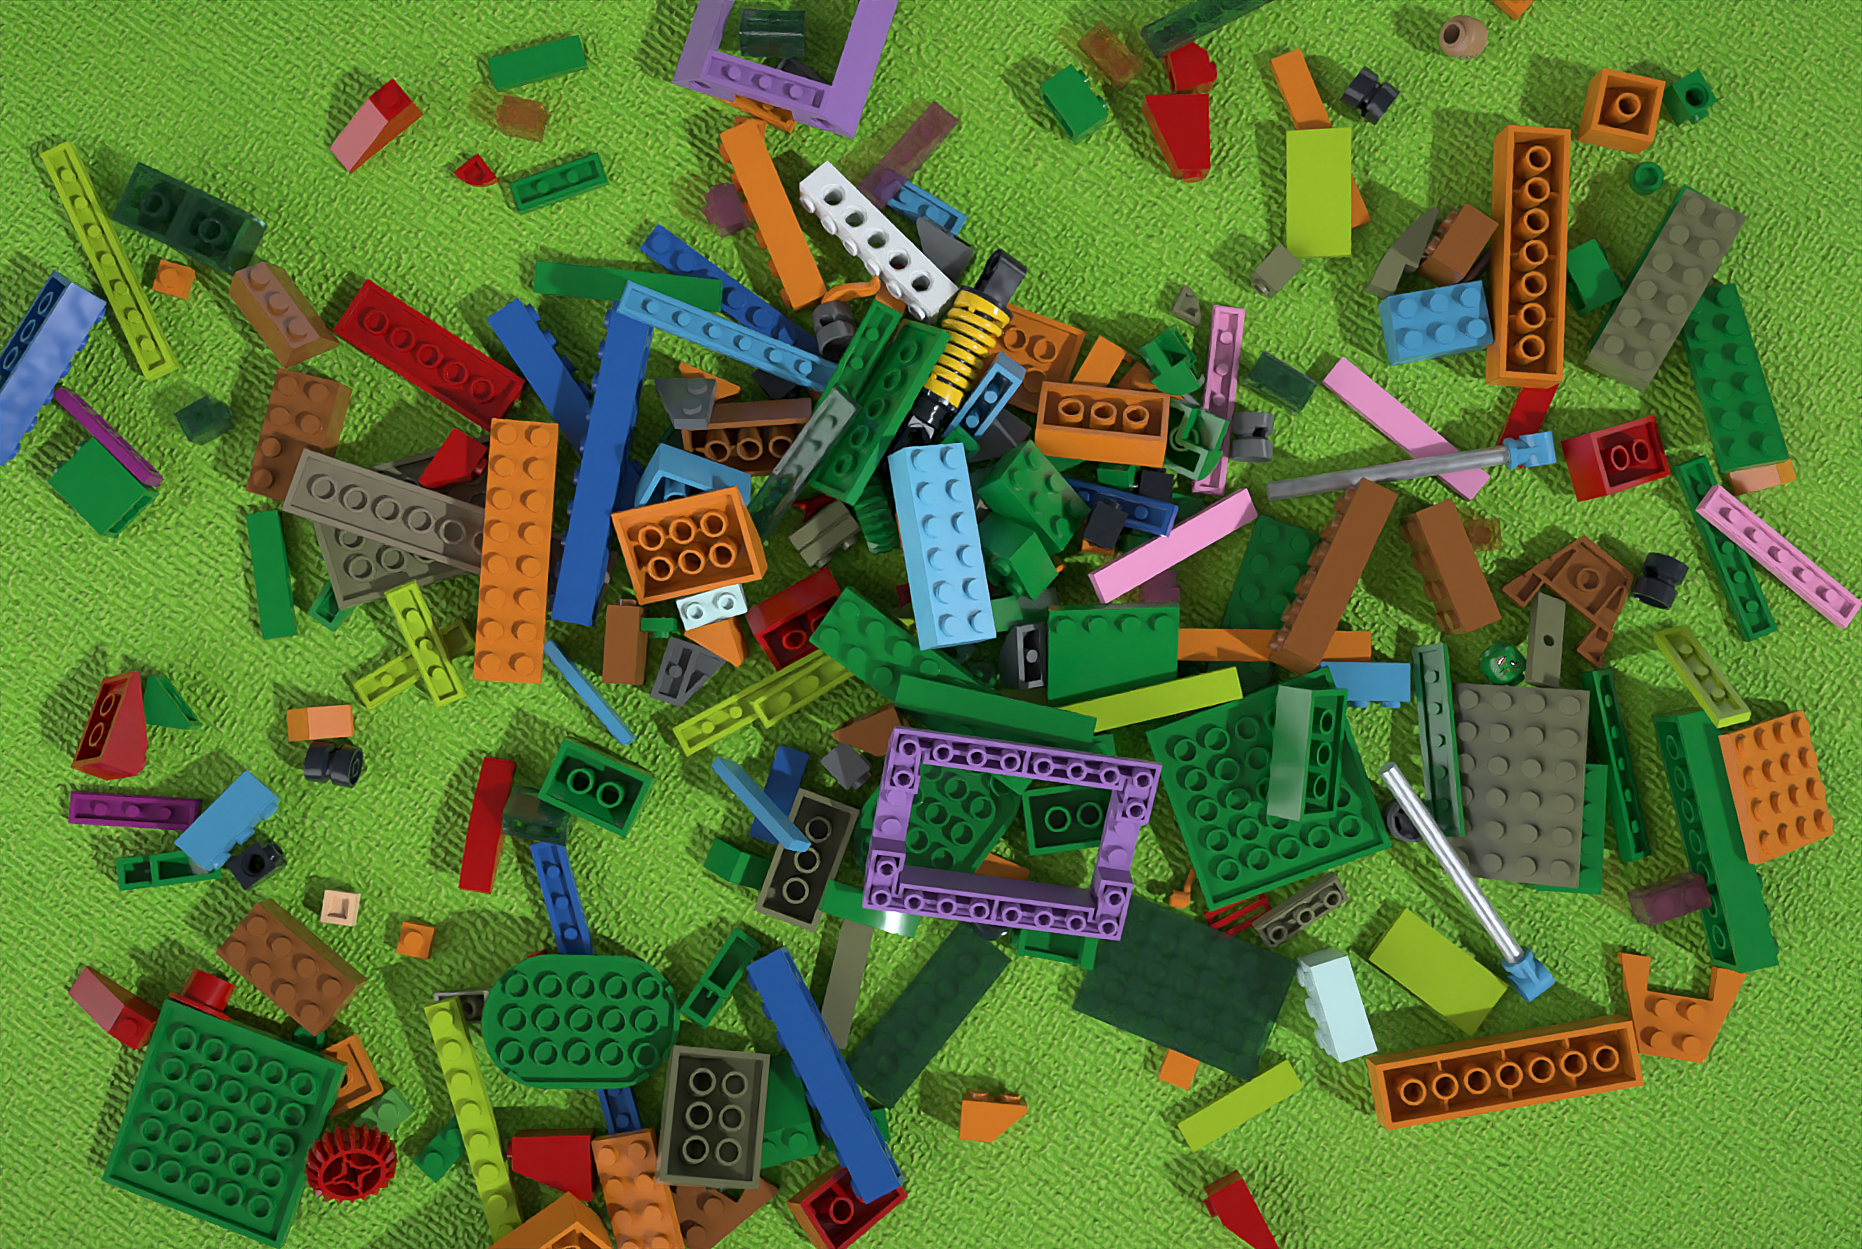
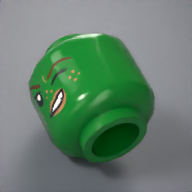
[1479,640,1526,686]

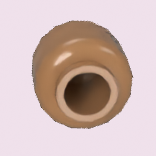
[1439,15,1488,60]

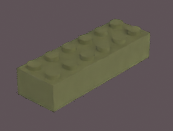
[1584,189,1747,393]

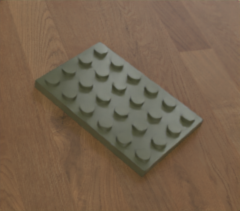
[312,434,491,610]
[1442,683,1590,888]

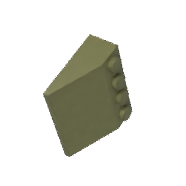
[654,1045,770,1189]

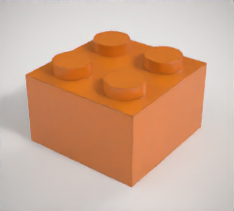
[1577,68,1666,154]

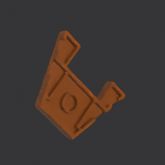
[1498,535,1634,669]
[669,1174,780,1249]

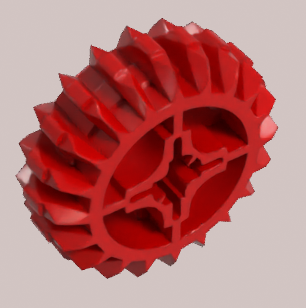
[305,1122,398,1205]

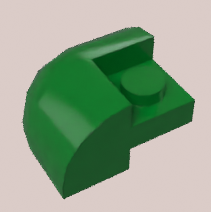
[1138,324,1205,395]
[1163,397,1230,481]

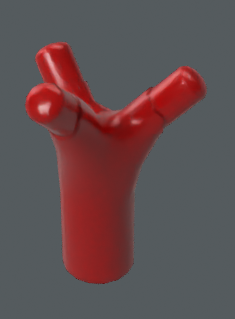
[786,493,837,524]

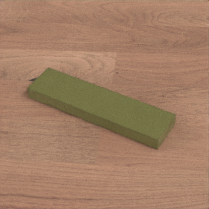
[821,919,874,1049]

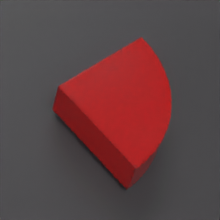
[453,153,499,187]

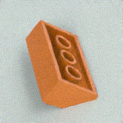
[1035,381,1170,468]

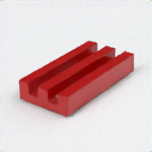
[1203,893,1273,943]

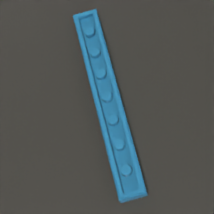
[616,280,838,394]

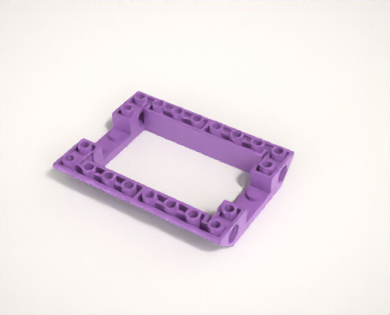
[672,0,898,139]
[862,725,1162,941]

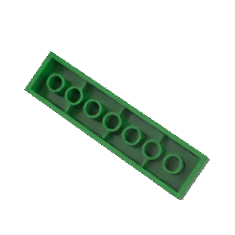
[808,585,1059,796]
[1652,707,1779,974]

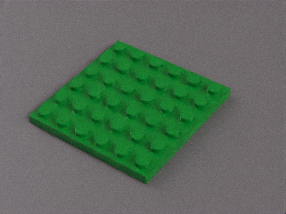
[1144,665,1392,912]
[101,997,349,1249]

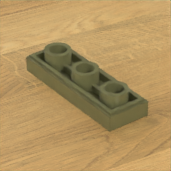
[1524,592,1566,689]
[1251,871,1349,951]

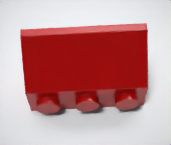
[744,566,842,672]

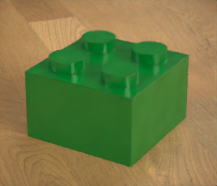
[977,511,1059,601]

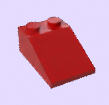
[1560,415,1671,502]
[70,671,148,781]
[786,1163,908,1249]

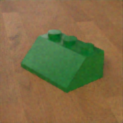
[537,737,659,838]

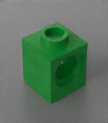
[1662,69,1718,127]

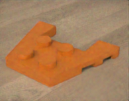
[1617,951,1746,1063]

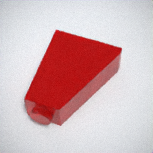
[1142,94,1211,183]
[507,1128,597,1201]

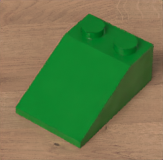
[760,1052,821,1169]

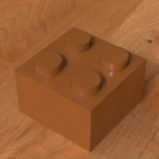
[1414,203,1499,288]

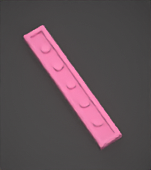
[1191,305,1245,497]
[1321,357,1490,502]
[1695,484,1862,629]
[1088,488,1258,604]

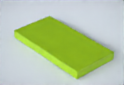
[1286,127,1351,259]
[1366,907,1509,1037]

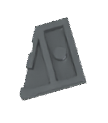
[654,377,718,430]
[650,636,727,707]

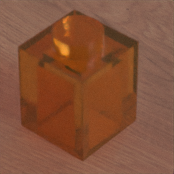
[496,95,548,143]

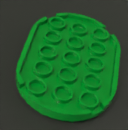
[854,753,1021,877]
[481,954,680,1089]

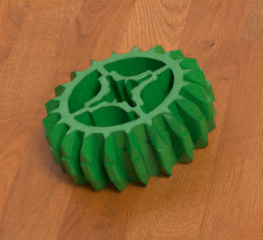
[854,471,900,555]

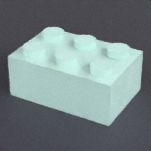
[1295,947,1377,1063]

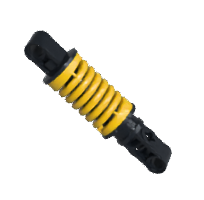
[875,248,1027,479]

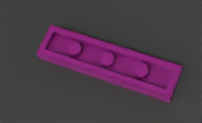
[53,388,164,487]
[68,791,203,831]

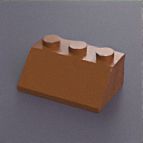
[228,261,340,369]
[832,702,910,757]

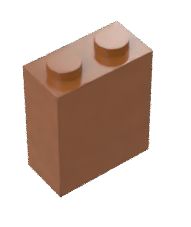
[602,599,650,685]

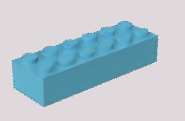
[887,443,996,651]

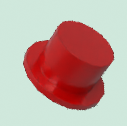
[167,968,237,1021]

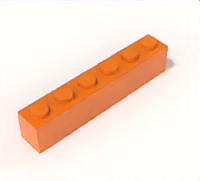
[718,119,827,314]

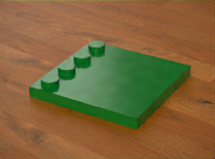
[1046,602,1180,725]

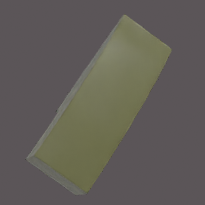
[1363,207,1440,299]

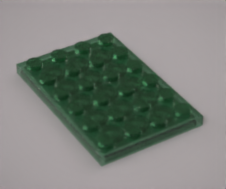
[1071,894,1299,1082]

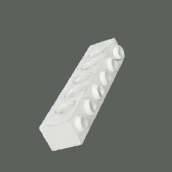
[799,160,959,326]

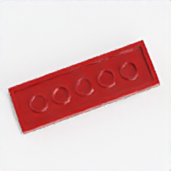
[333,278,528,433]

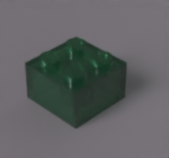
[110,161,211,255]
[168,188,268,278]

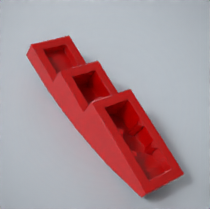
[458,757,517,894]

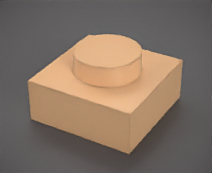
[320,888,361,926]

